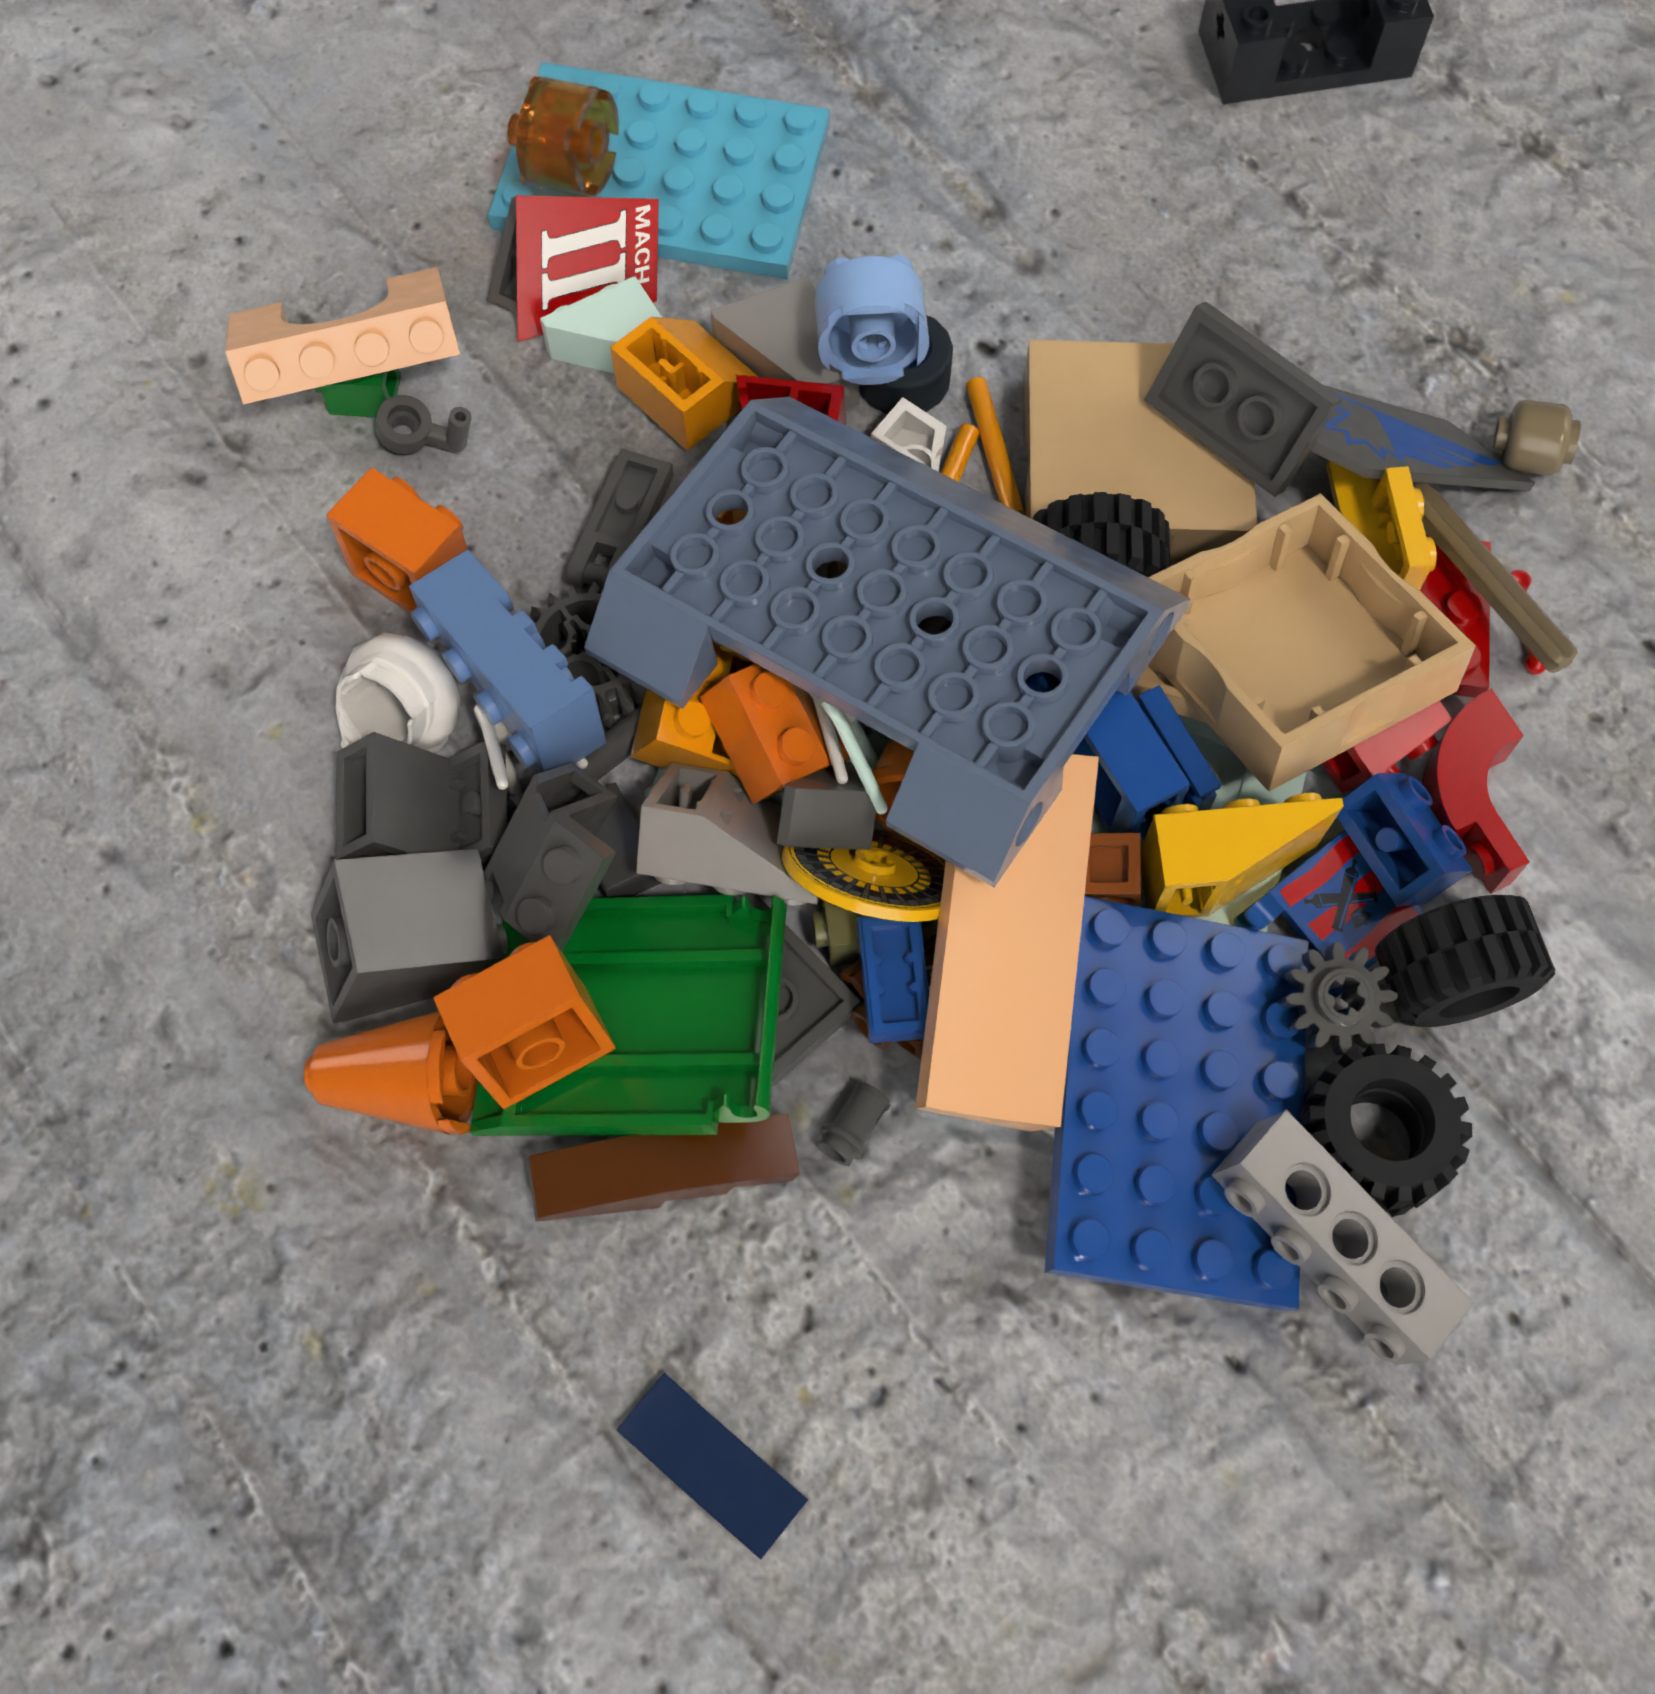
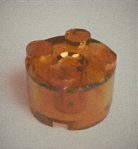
[507,75,619,196]

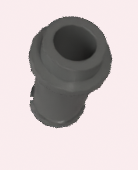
[818,1082,891,1166]

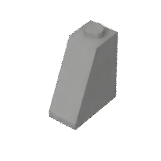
[710,276,859,411]

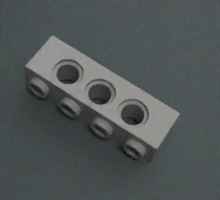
[1211,1110,1474,1366]

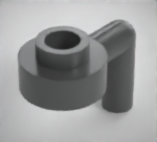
[375,395,472,454]

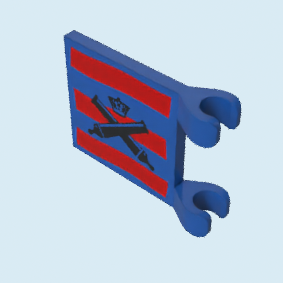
[1234,829,1425,999]

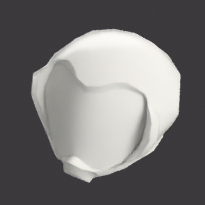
[336,632,460,754]

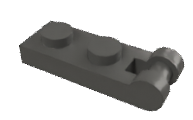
[565,448,674,591]

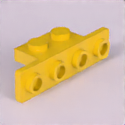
[1326,460,1437,590]

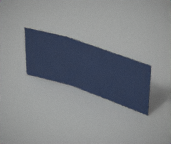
[616,1373,808,1560]

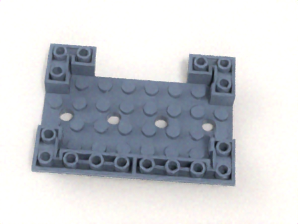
[584,397,1191,888]

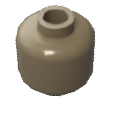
[1493,400,1581,476]

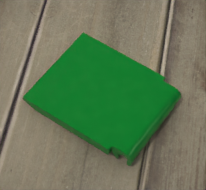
[469,894,787,1136]

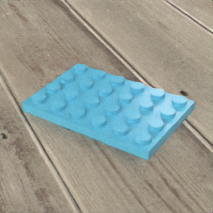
[488,62,830,280]

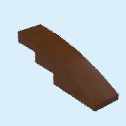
[527,1113,800,1222]

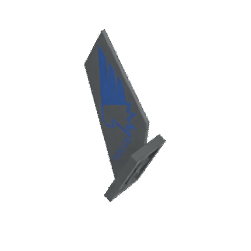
[1144,302,1536,497]

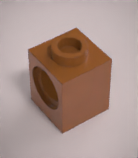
[1085,833,1141,906]

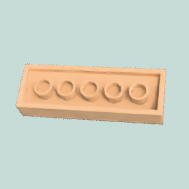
[915,754,1099,1132]

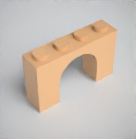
[225,267,460,405]

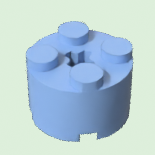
[814,255,929,385]

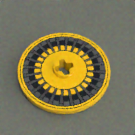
[782,828,946,922]

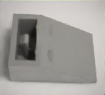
[636,762,820,906]

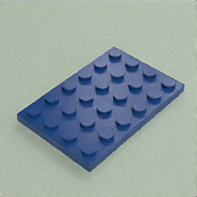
[1044,896,1308,1312]

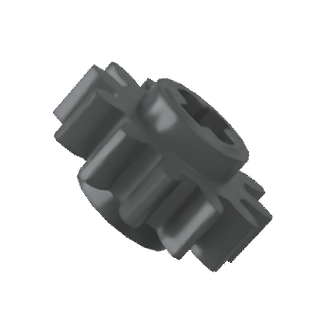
[1279,942,1398,1056]

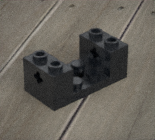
[1198,0,1434,105]

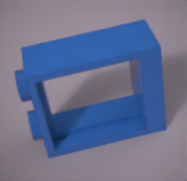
[1073,690,1190,842]

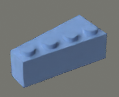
[409,549,607,772]

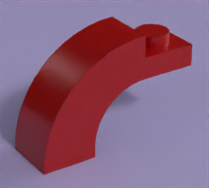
[1422,688,1530,894]

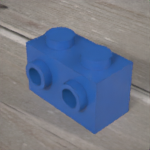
[1337,773,1473,907]

